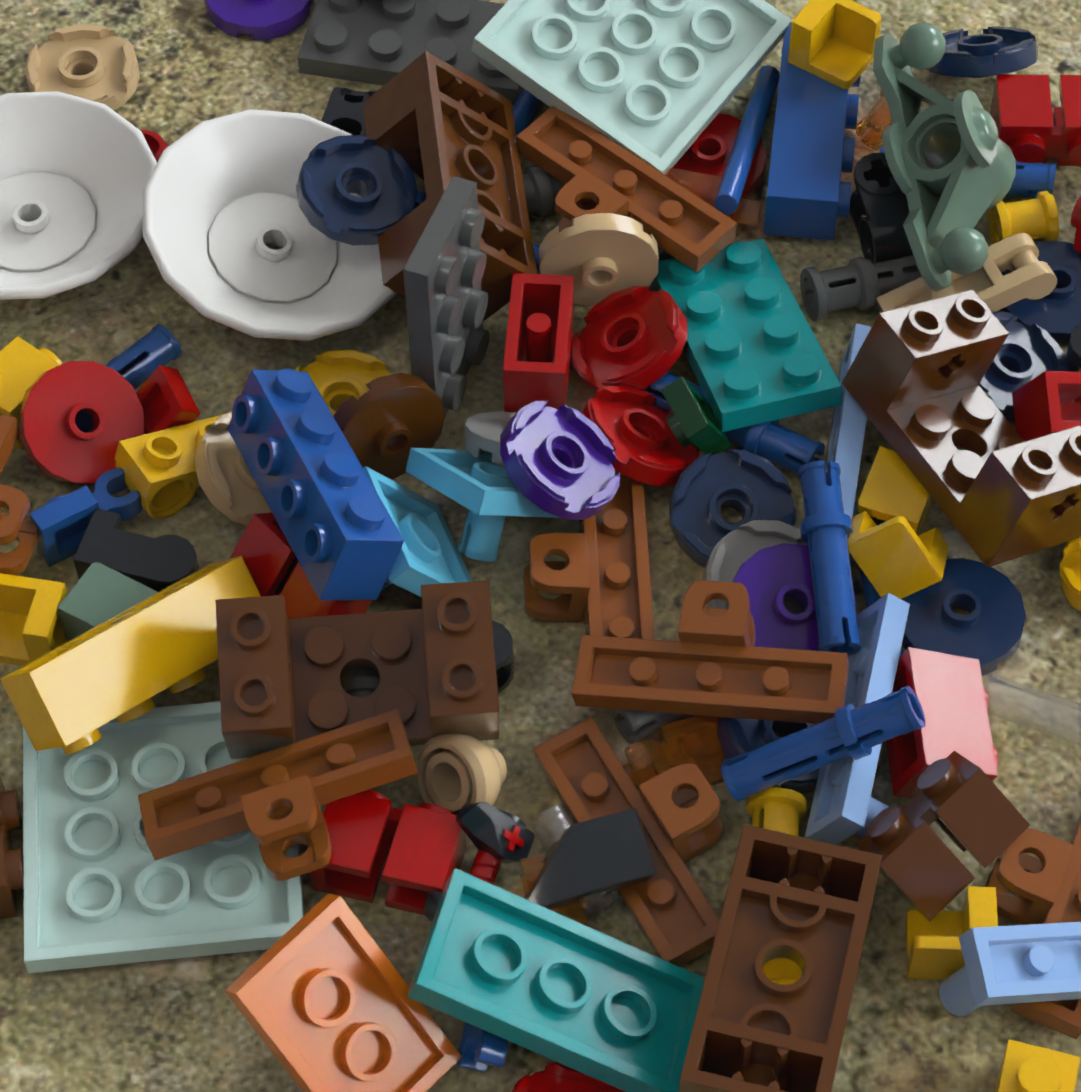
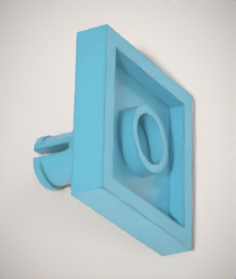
[405,447,560,562]
[363,466,472,597]

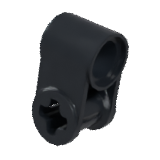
[849,152,913,264]

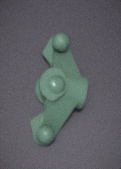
[873,22,1016,292]

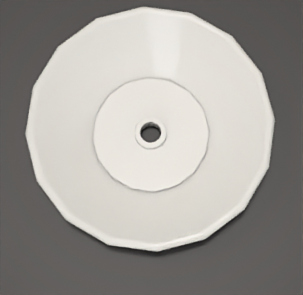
[0,91,157,300]
[143,109,396,341]

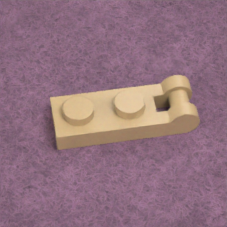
[876,233,1057,313]

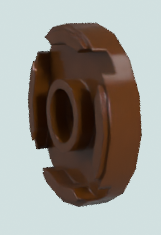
[333,373,445,480]

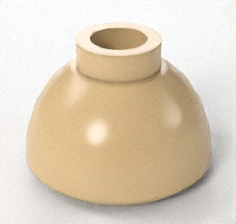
[417,733,507,815]

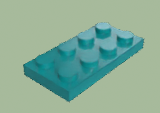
[652,238,842,432]
[407,868,705,1092]

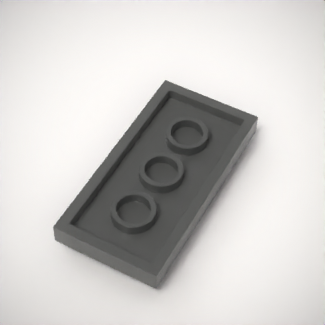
[297,0,523,105]
[403,176,490,417]

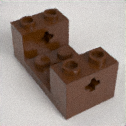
[363,51,537,321]
[842,290,1081,568]
[215,580,499,759]
[679,824,883,1092]

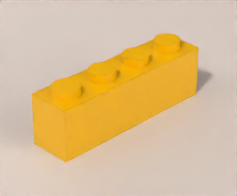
[0,556,260,755]

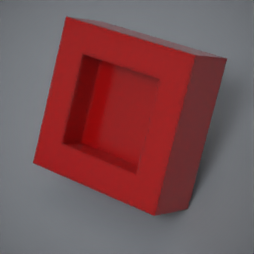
[136,365,201,434]

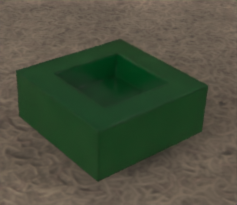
[661,376,732,455]

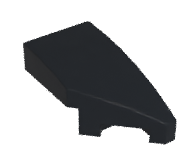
[524,808,657,910]

